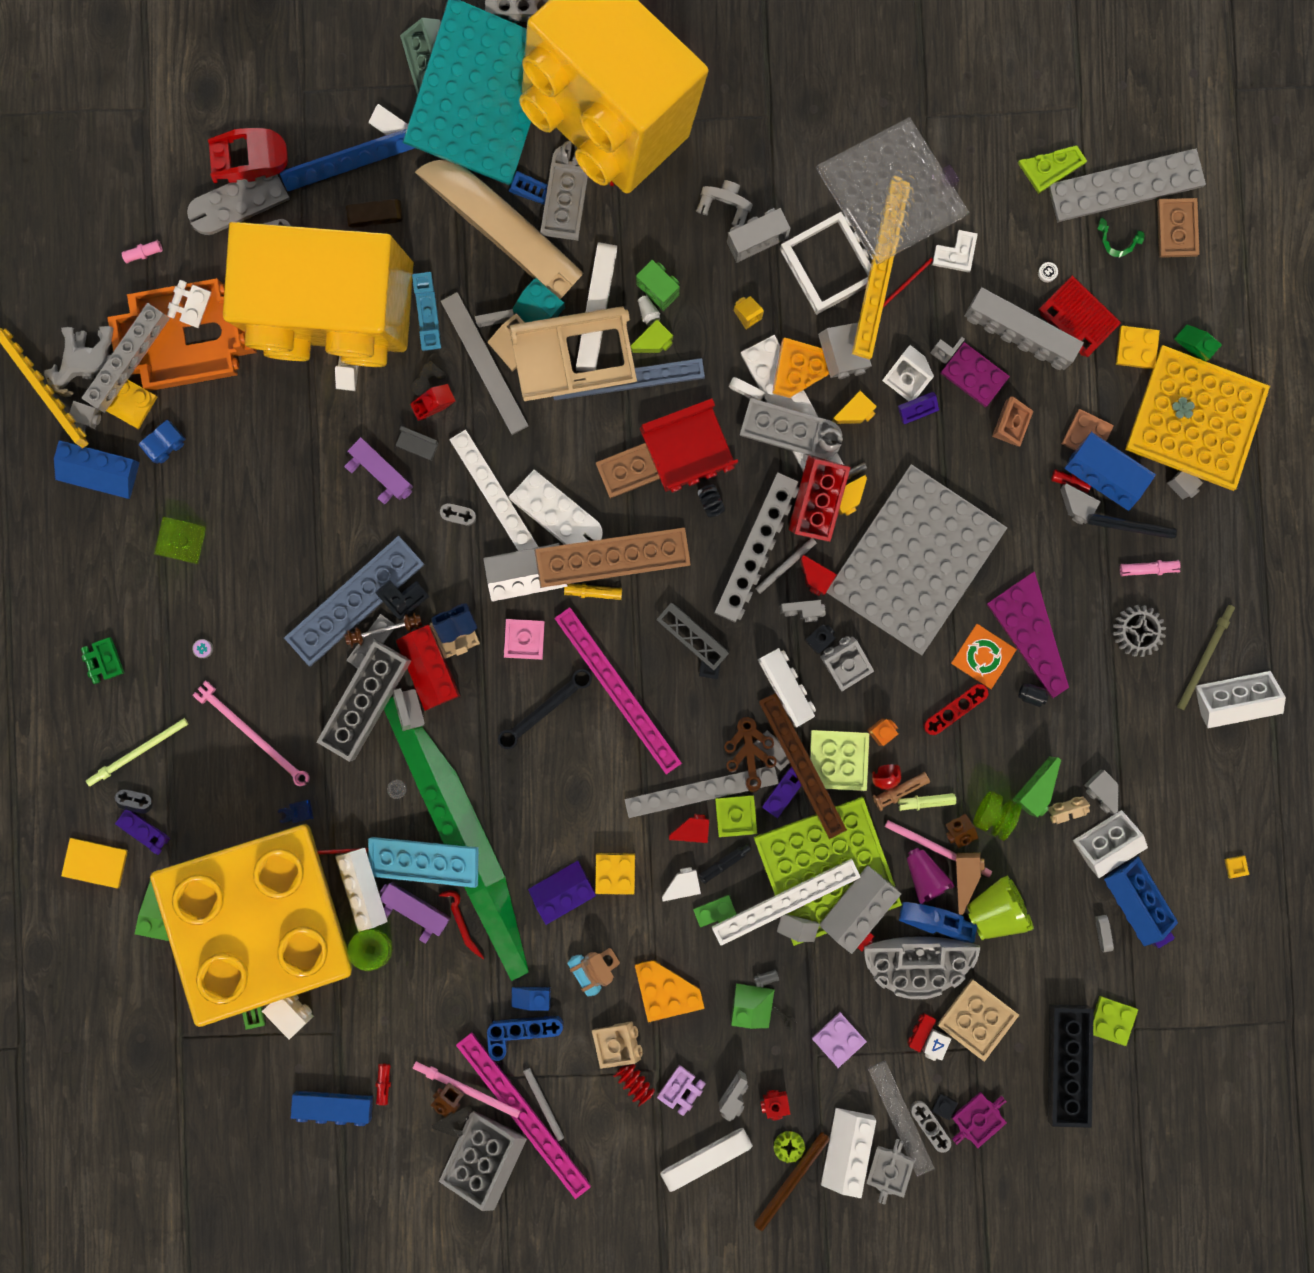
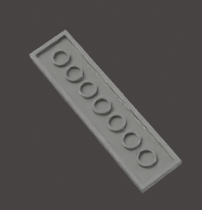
[1048,148,1206,223]

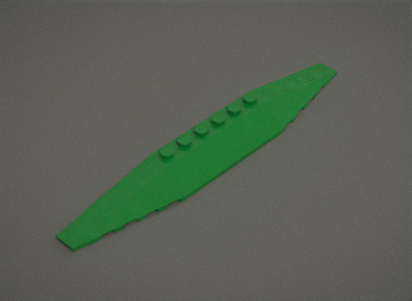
[384,697,529,981]

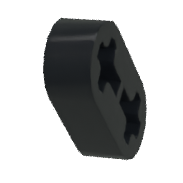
[115,790,153,814]

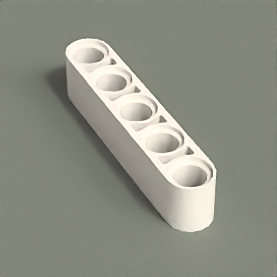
[660,1128,753,1192]

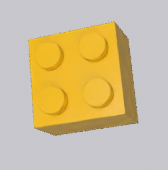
[595,853,635,894]

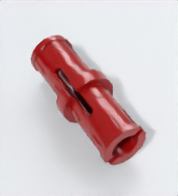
[1051,469,1091,493]
[375,1064,391,1105]

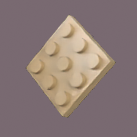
[937,979,1019,1062]

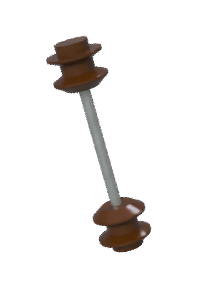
[344,612,422,648]

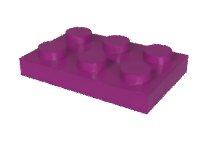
[940,342,1010,408]

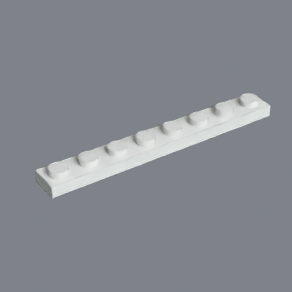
[449,429,538,551]
[712,859,861,945]

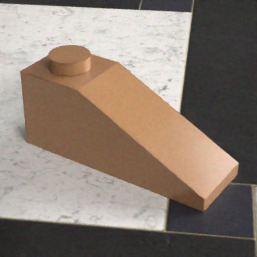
[956,853,985,915]

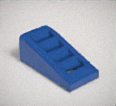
[508,171,548,205]

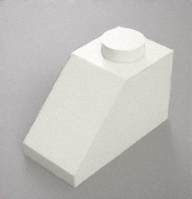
[662,867,701,901]

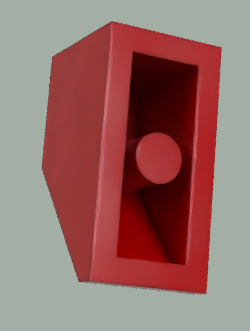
[800,555,837,596]
[669,814,709,843]

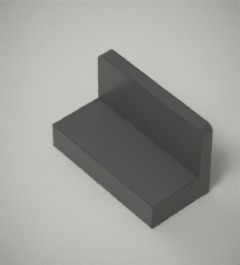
[396,426,439,461]

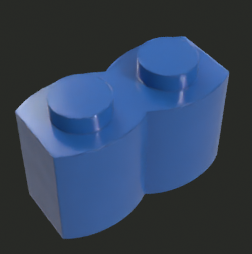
[139,420,186,463]

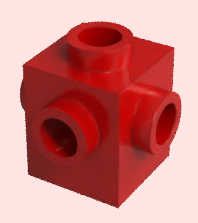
[760,1090,790,1120]

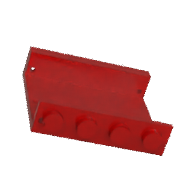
[640,399,738,493]

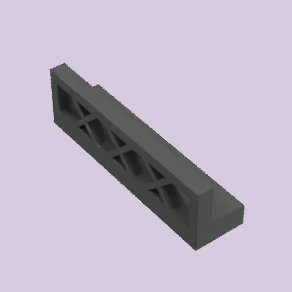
[656,602,730,670]

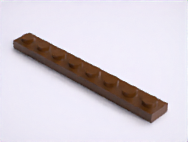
[759,693,847,840]

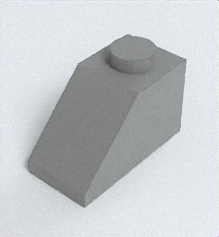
[1060,483,1101,524]

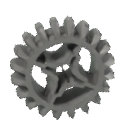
[1113,605,1166,657]

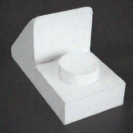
[335,356,359,391]

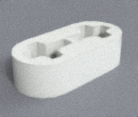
[729,377,765,401]

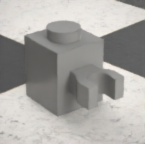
[69,401,101,432]
[1167,471,1203,500]

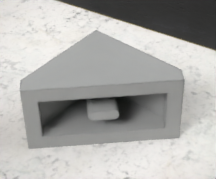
[777,914,820,942]

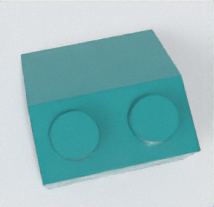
[513,278,565,323]

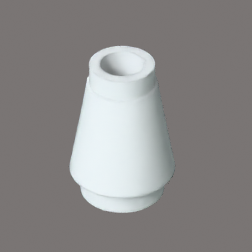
[638,296,660,326]

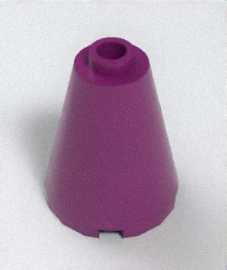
[906,848,955,904]

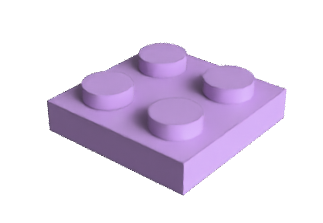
[812,1012,867,1068]

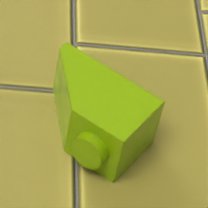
[630,320,673,353]

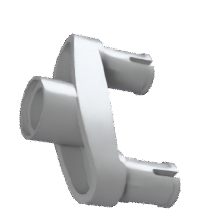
[696,180,753,226]

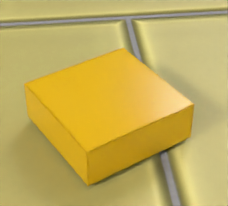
[1224,855,1249,879]

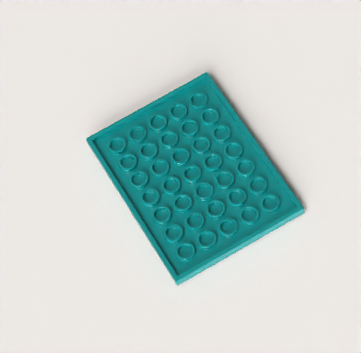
[402,0,531,185]

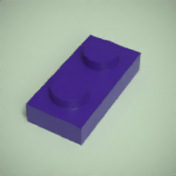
[898,392,939,425]

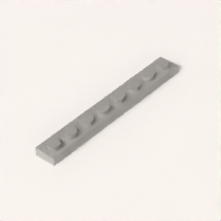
[624,767,779,818]

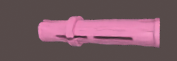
[1120,560,1181,576]

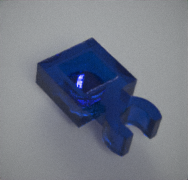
[278,800,314,823]

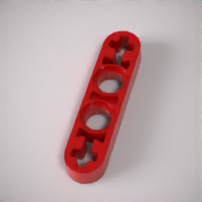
[923,684,988,735]

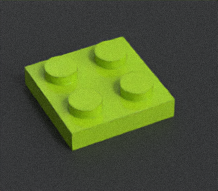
[715,795,757,837]
[1093,996,1138,1046]

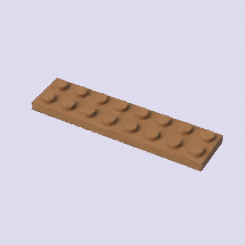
[534,528,691,588]

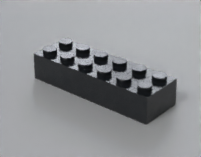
[1048,1004,1094,1128]

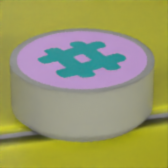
[192,639,213,658]

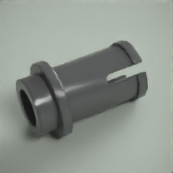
[753,969,779,988]

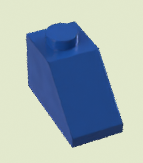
[512,987,551,1011]

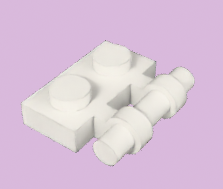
[167,280,212,328]

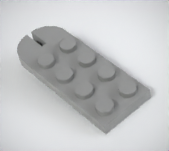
[540,140,588,241]
[187,175,290,235]
[740,398,843,459]

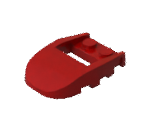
[208,128,288,183]

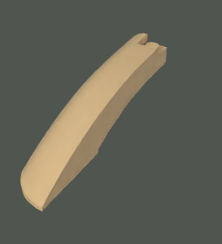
[415,160,584,299]

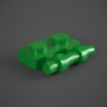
[81,637,124,685]

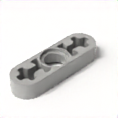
[910,1101,951,1153]

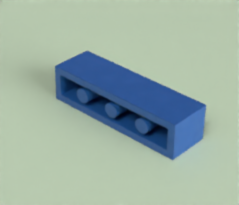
[291,1091,373,1126]

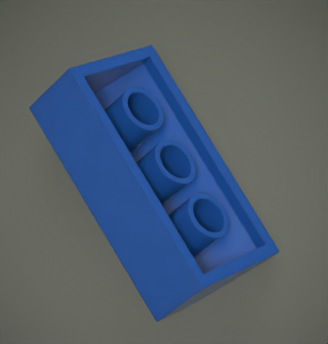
[1064,432,1156,511]
[54,440,140,499]
[1104,856,1178,946]

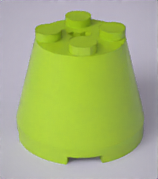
[967,875,1034,940]

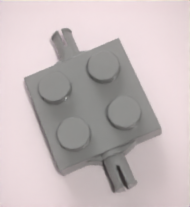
[867,1139,915,1204]

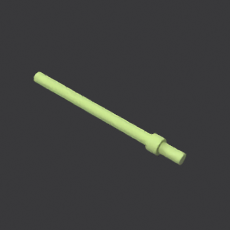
[86,718,188,786]

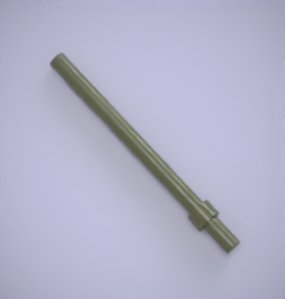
[1177,605,1235,711]

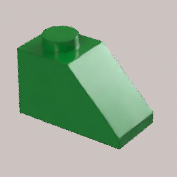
[1174,324,1222,361]

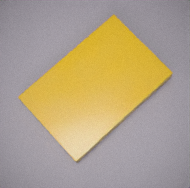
[61,838,128,888]

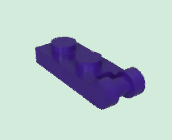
[762,767,801,819]
[115,810,170,855]

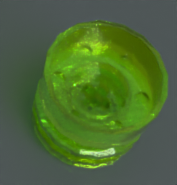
[973,790,1022,841]
[348,929,393,971]

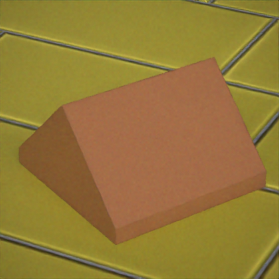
[992,397,1033,446]

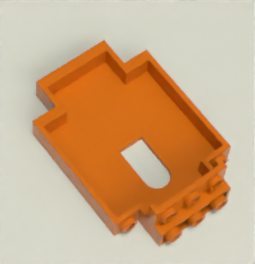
[108,278,257,391]

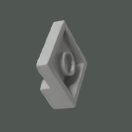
[779,600,826,622]
[820,636,874,691]
[719,1070,748,1121]

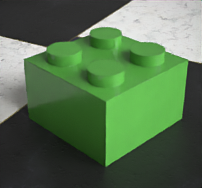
[636,260,680,311]

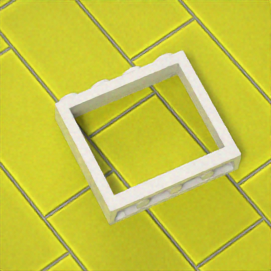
[780,212,871,315]

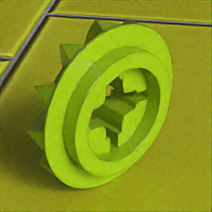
[774,1131,805,1163]

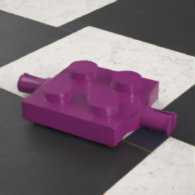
[951,1092,1007,1148]

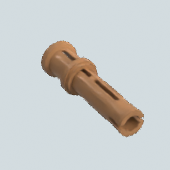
[872,772,930,811]

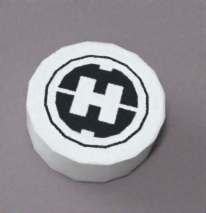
[1038,262,1058,282]

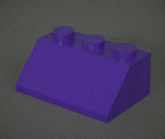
[528,860,597,925]

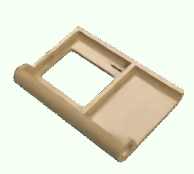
[509,306,637,401]

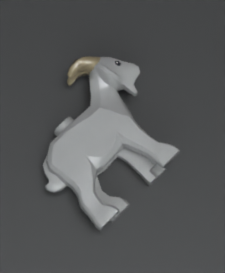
[44,326,113,397]

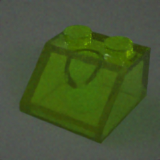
[154,517,206,564]

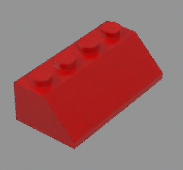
[788,456,851,542]
[396,625,460,711]

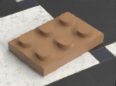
[1157,198,1199,257]
[596,443,660,499]

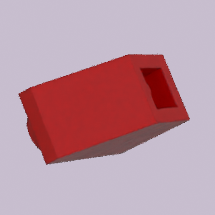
[410,384,456,421]

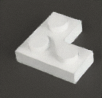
[932,230,977,272]

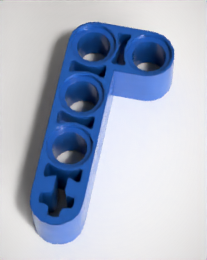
[487,1016,564,1061]

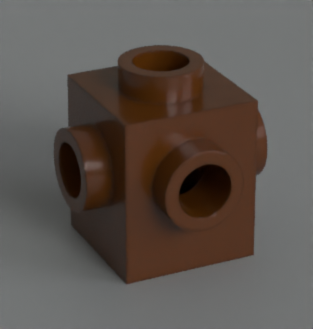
[945,814,979,849]
[431,1082,464,1118]

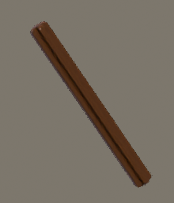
[754,1132,830,1231]

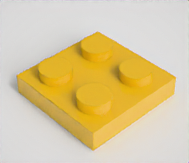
[1116,326,1160,369]

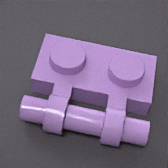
[657,1065,706,1116]

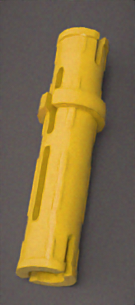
[564,583,622,600]

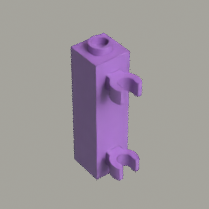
[344,437,413,504]
[379,882,451,944]

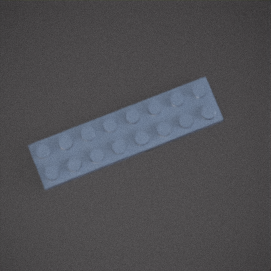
[284,536,425,667]

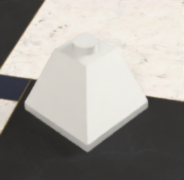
[882,345,934,401]

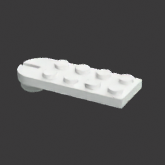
[509,470,602,545]

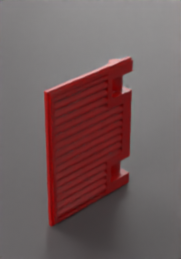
[1039,275,1121,357]

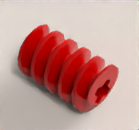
[613,1064,655,1107]

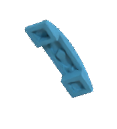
[412,272,441,351]

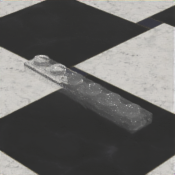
[868,1060,935,1177]

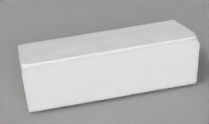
[369,104,408,135]

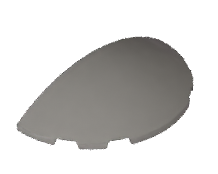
[864,937,980,999]

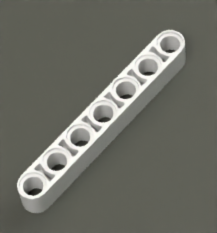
[576,242,617,372]

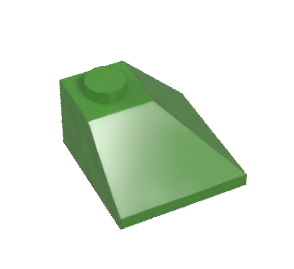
[730,983,774,1029]

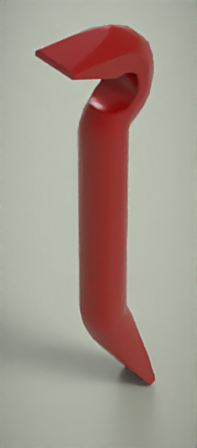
[439,890,485,959]

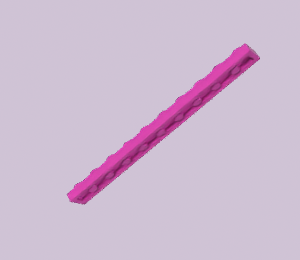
[554,607,682,774]
[456,1032,591,1199]

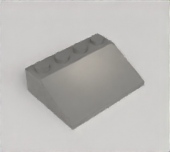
[439,1111,527,1211]

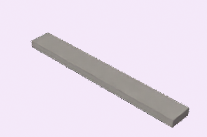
[441,292,529,435]

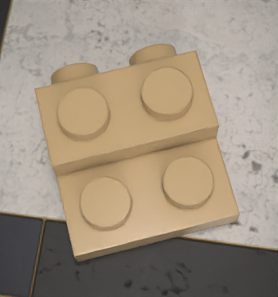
[592,1021,643,1069]

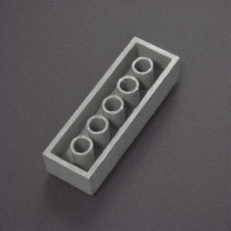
[964,287,1084,370]
[317,641,412,762]

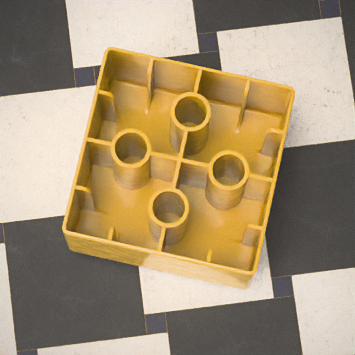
[519,0,708,193]
[223,222,414,367]
[150,824,352,1027]

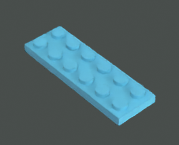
[368,837,478,888]

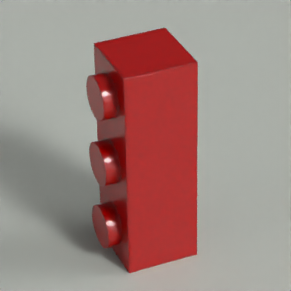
[907,1013,936,1052]

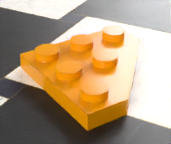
[772,338,829,398]
[635,960,704,1022]

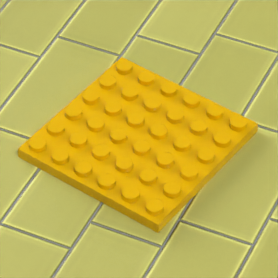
[1125,345,1270,491]

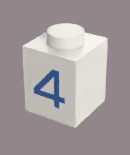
[922,1029,951,1061]

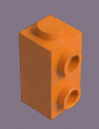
[867,719,898,746]

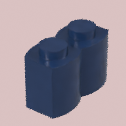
[431,603,477,643]

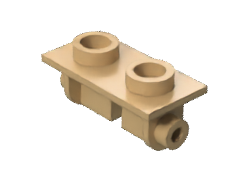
[1048,796,1090,824]

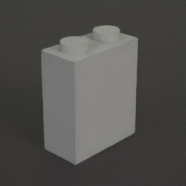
[818,323,872,379]

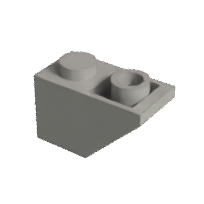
[1084,770,1118,814]

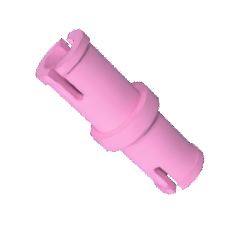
[122,240,163,263]

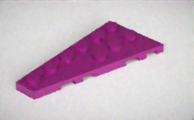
[986,571,1069,698]

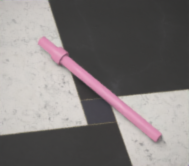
[884,820,992,878]
[413,1061,521,1118]

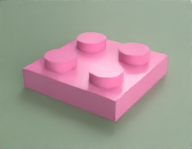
[504,619,545,660]

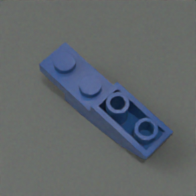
[899,902,977,943]

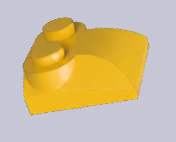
[106,380,157,429]

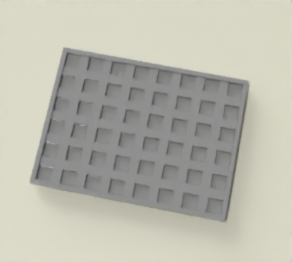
[826,464,1007,656]

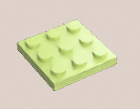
[810,730,869,791]

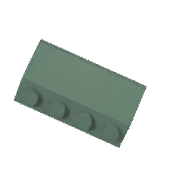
[400,18,441,95]

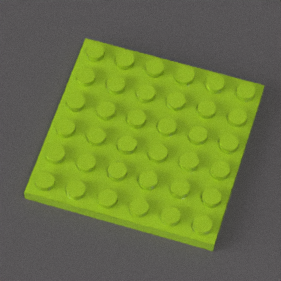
[754,797,902,946]

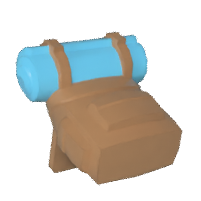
[567,948,620,997]

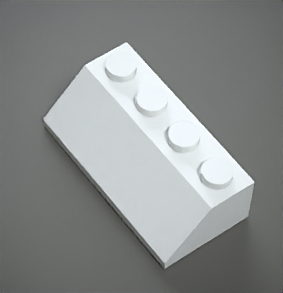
[758,648,816,727]
[1195,671,1286,728]
[335,848,388,932]
[821,1108,876,1198]

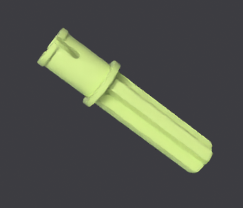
[898,793,956,811]

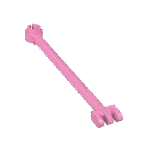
[193,680,310,786]

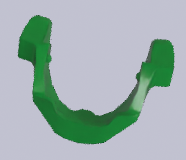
[1097,218,1145,257]

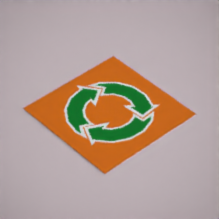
[951,624,1017,689]

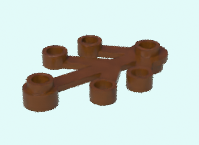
[724,717,777,792]

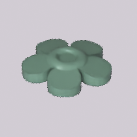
[1172,397,1195,419]

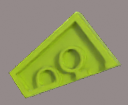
[1018,145,1087,194]

